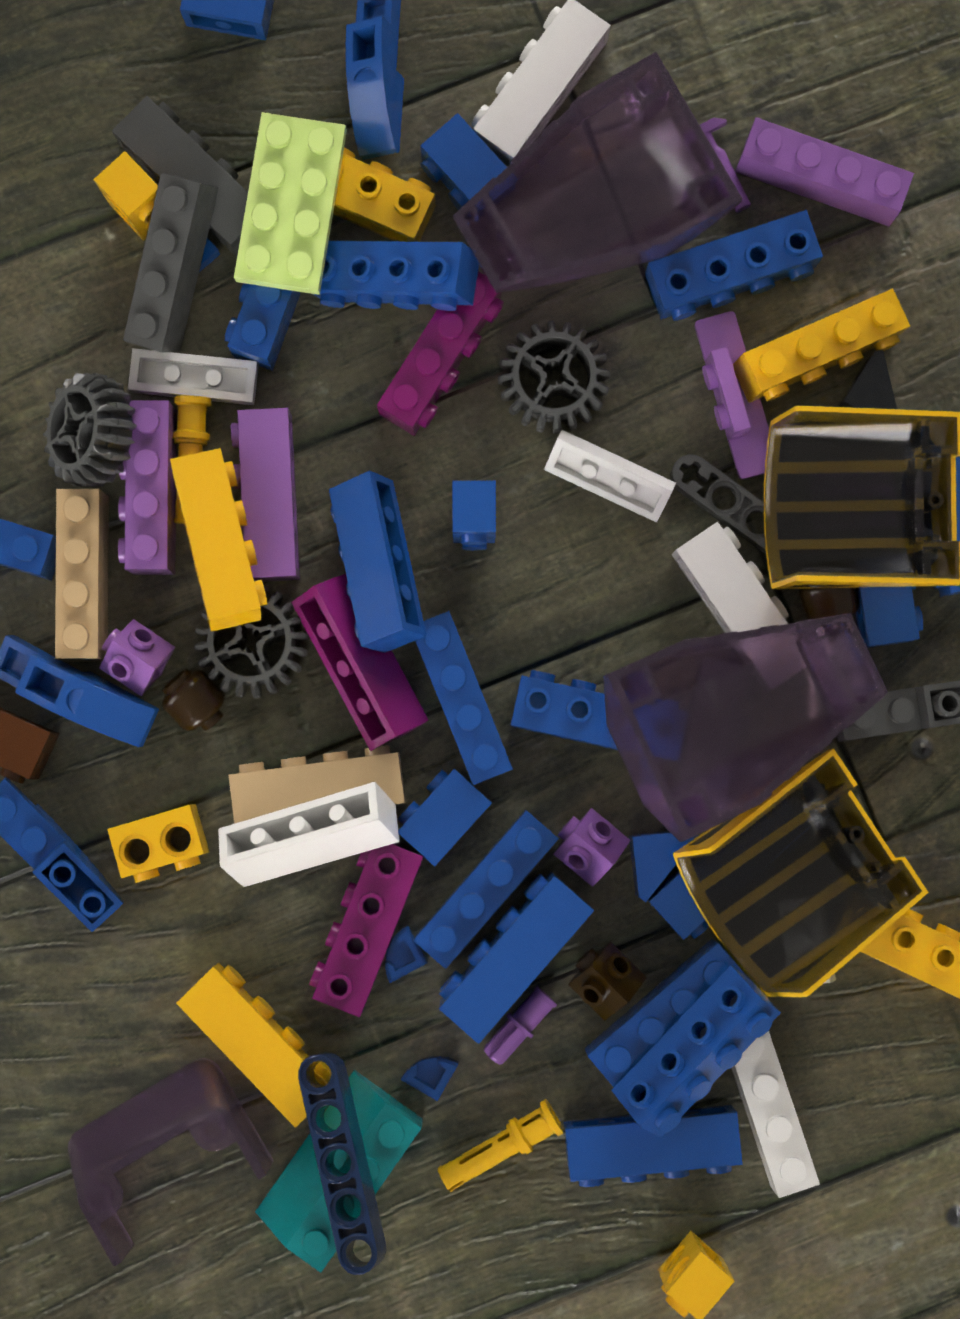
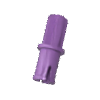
[483,986,557,1065]

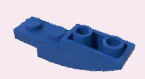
[346,0,404,160]
[0,635,159,747]
[0,777,124,932]

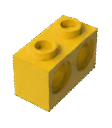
[93,151,158,241]
[107,804,209,883]
[658,1231,735,1319]

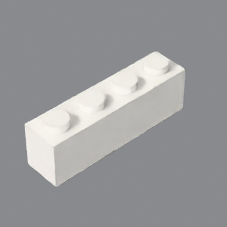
[471,0,611,171]
[672,522,814,692]
[218,782,399,887]
[731,1031,820,1198]

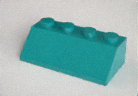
[255,1070,423,1273]

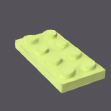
[234,112,347,295]

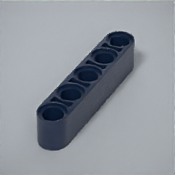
[298,1053,386,1275]

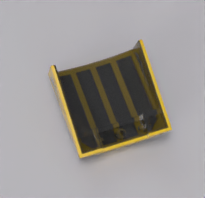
[764,406,960,589]
[673,748,929,997]

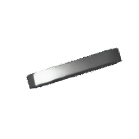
[670,454,811,567]

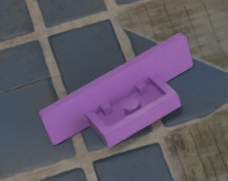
[694,311,769,480]

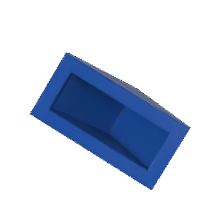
[629,829,699,903]

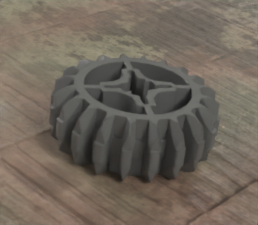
[498,320,611,434]
[43,373,137,488]
[194,586,309,698]

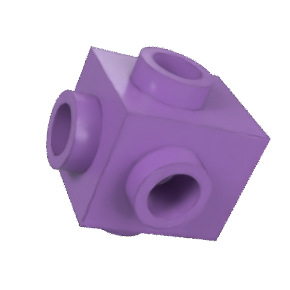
[99,619,175,696]
[553,808,631,887]

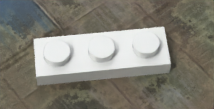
[128,348,259,405]
[544,430,676,522]

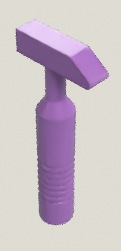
[687,117,751,213]

